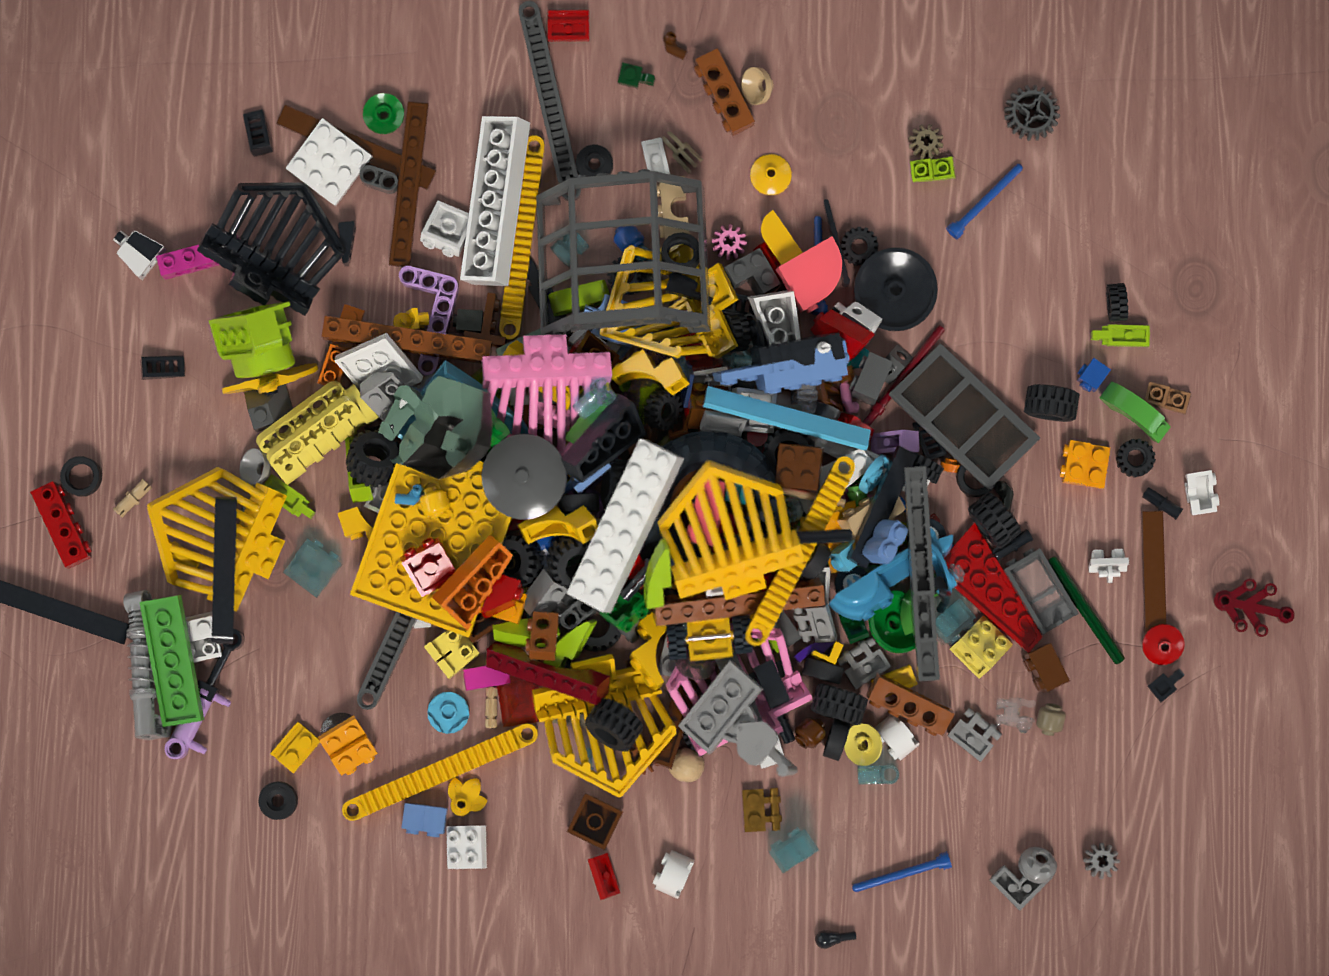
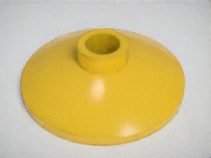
[750,154,792,196]

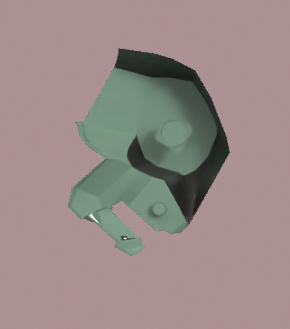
[378,376,492,479]

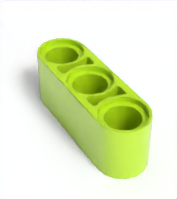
[548,280,610,316]

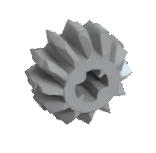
[1083,843,1120,879]

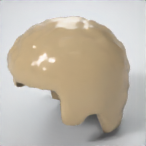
[669,748,705,782]

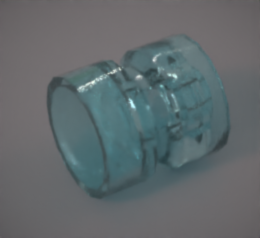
[550,233,589,267]

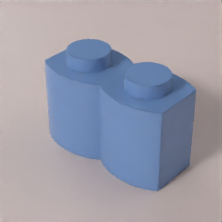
[862,520,908,564]
[402,803,448,837]

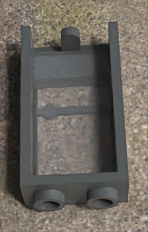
[1003,548,1079,635]

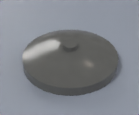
[482,434,567,519]

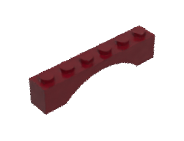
[486,641,610,705]

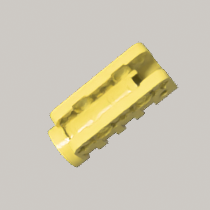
[256,381,379,485]

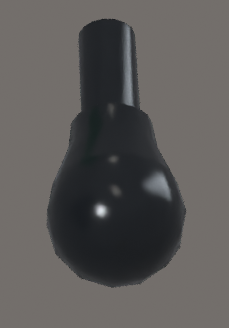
[815,930,856,949]

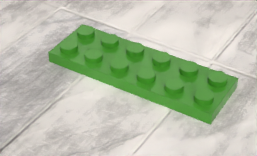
[139,595,204,727]

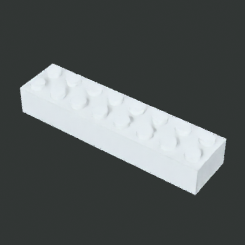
[460,116,530,286]
[567,439,684,613]

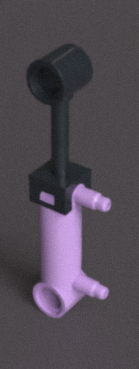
[164,629,245,759]

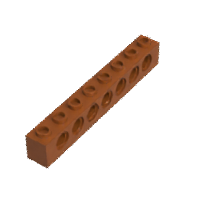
[321,316,493,364]
[652,577,825,626]

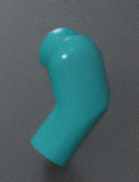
[847,348,870,369]

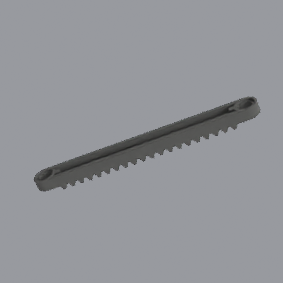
[519,1,581,201]
[357,612,418,710]

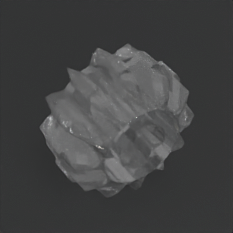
[790,384,818,414]

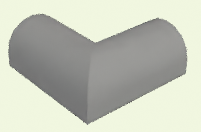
[989,865,1048,911]

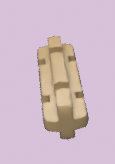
[485,687,497,728]

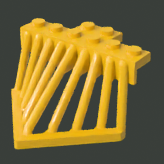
[600,244,738,359]
[658,461,804,600]
[147,467,287,612]
[532,654,676,797]

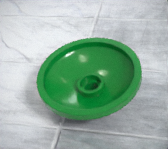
[868,591,915,654]

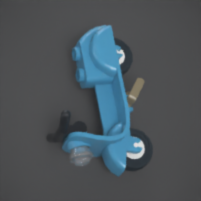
[829,519,965,621]

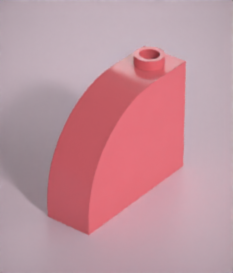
[776,236,842,313]

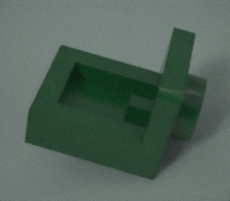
[839,614,869,644]

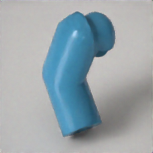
[395,484,424,505]

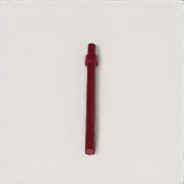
[863,325,945,427]

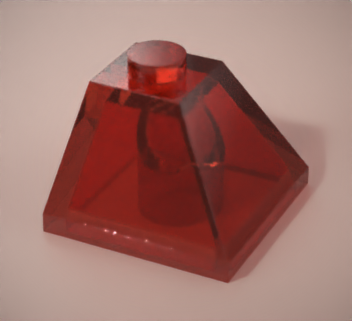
[497,680,540,727]

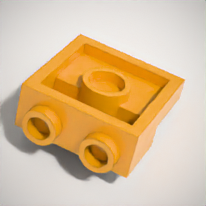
[1059,440,1111,489]
[318,715,378,776]

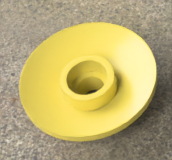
[844,723,882,766]

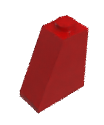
[810,309,875,363]

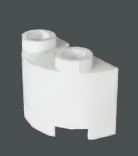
[1185,470,1219,515]
[874,714,920,761]
[652,850,695,899]

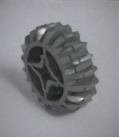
[1004,85,1060,141]

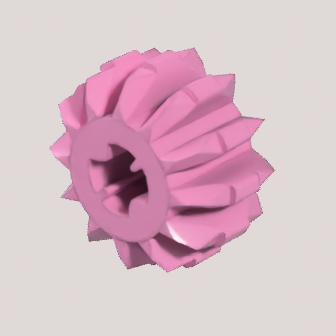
[712,224,747,260]

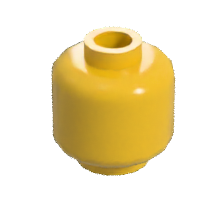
[419,486,450,519]

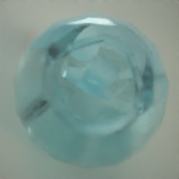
[784,496,804,523]

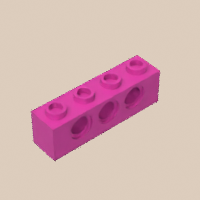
[156,235,239,280]

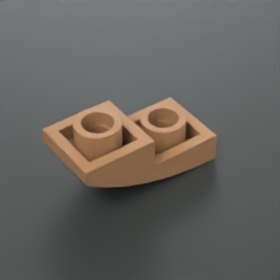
[1144,382,1191,415]

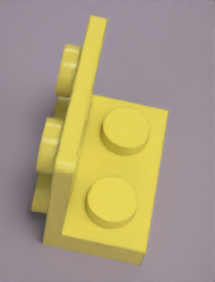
[950,615,1013,679]

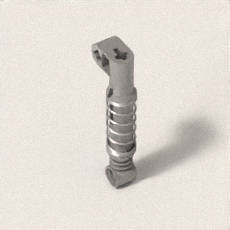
[123,590,171,741]

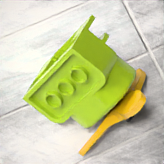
[208,302,319,396]

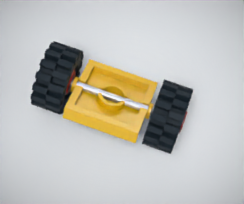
[666,615,753,661]

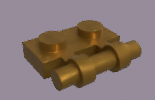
[742,788,782,832]

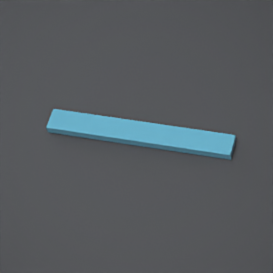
[703,386,870,451]

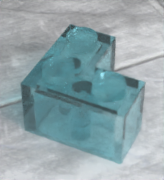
[936,598,976,646]
[769,827,819,873]

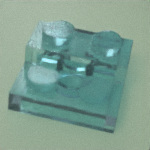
[283,538,343,598]

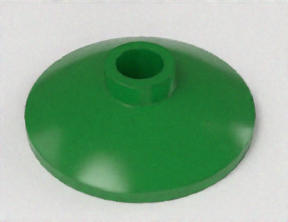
[363,93,404,134]

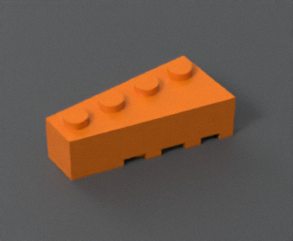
[432,535,513,631]

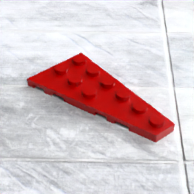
[933,522,1042,653]

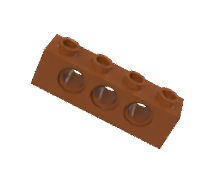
[693,48,755,136]
[866,673,954,736]

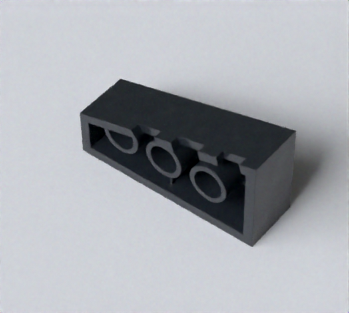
[561,394,647,483]

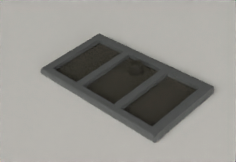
[889,343,1040,490]

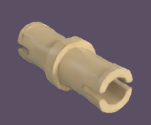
[113,479,152,518]

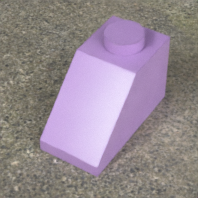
[871,430,919,455]

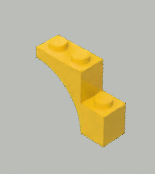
[611,349,690,395]
[518,506,598,544]
[337,507,373,541]
[629,612,667,691]

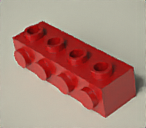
[30,481,92,569]

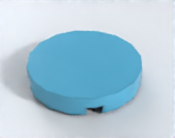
[859,455,890,494]
[428,692,469,734]

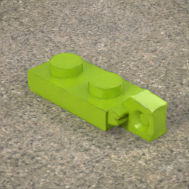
[1091,324,1150,347]
[264,474,316,519]

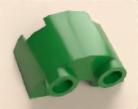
[599,592,649,633]

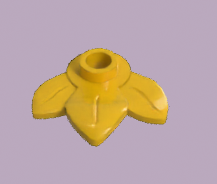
[448,778,488,816]

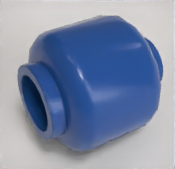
[614,226,644,252]

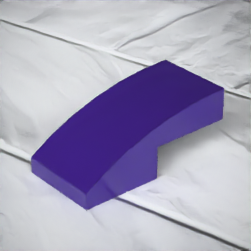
[794,640,837,663]

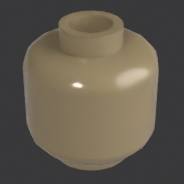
[1036,703,1066,736]

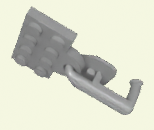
[678,661,798,776]

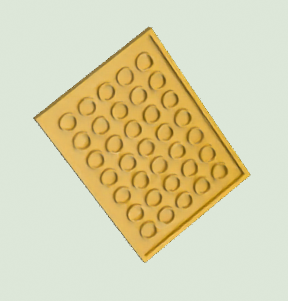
[350,461,512,637]

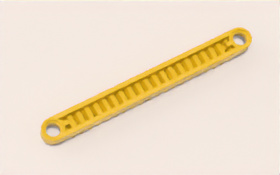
[499,135,545,341]
[745,456,855,646]
[342,724,538,821]

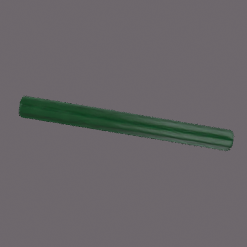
[1048,556,1125,665]

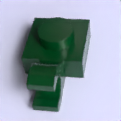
[618,63,656,89]

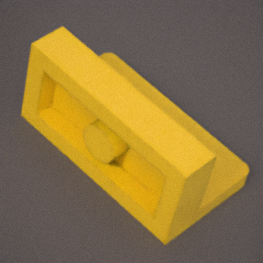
[810,642,843,665]

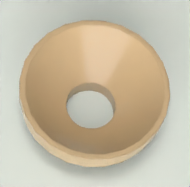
[741,67,773,105]

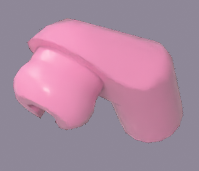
[840,383,859,414]

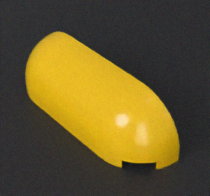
[761,210,803,265]

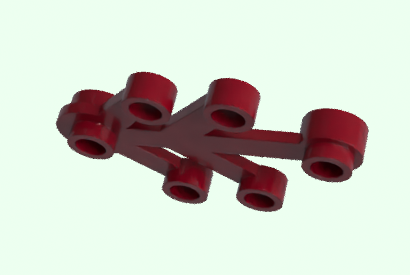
[1214,578,1295,637]

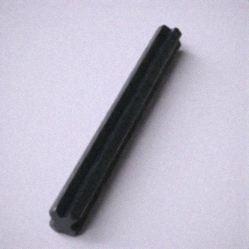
[726,529,853,547]

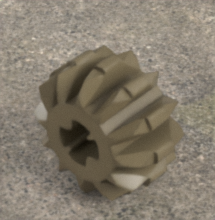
[908,124,944,160]

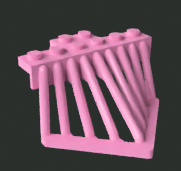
[482,334,612,456]
[666,623,813,756]

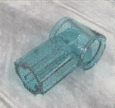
[573,378,616,419]
[858,765,899,785]

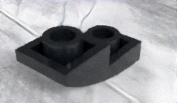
[753,660,790,709]

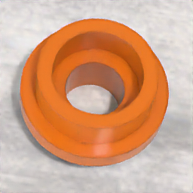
[940,457,961,473]

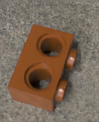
[525,611,559,661]

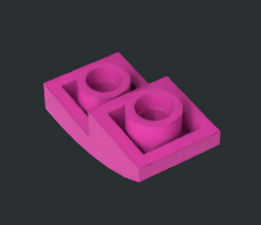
[463,666,511,691]

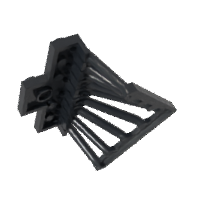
[197,182,346,316]

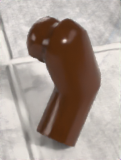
[663,31,687,60]

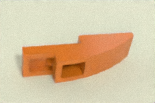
[317,304,365,386]

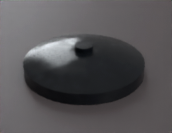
[854,248,938,331]

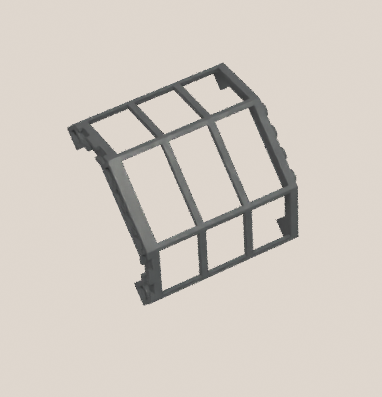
[536,169,711,335]

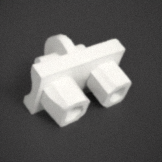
[1088,549,1129,583]

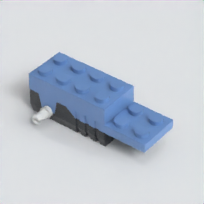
[712,332,849,394]

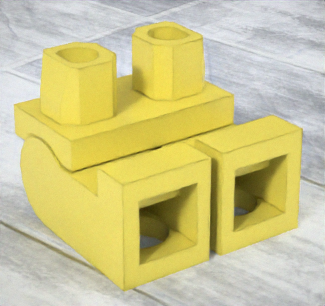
[424,630,480,680]

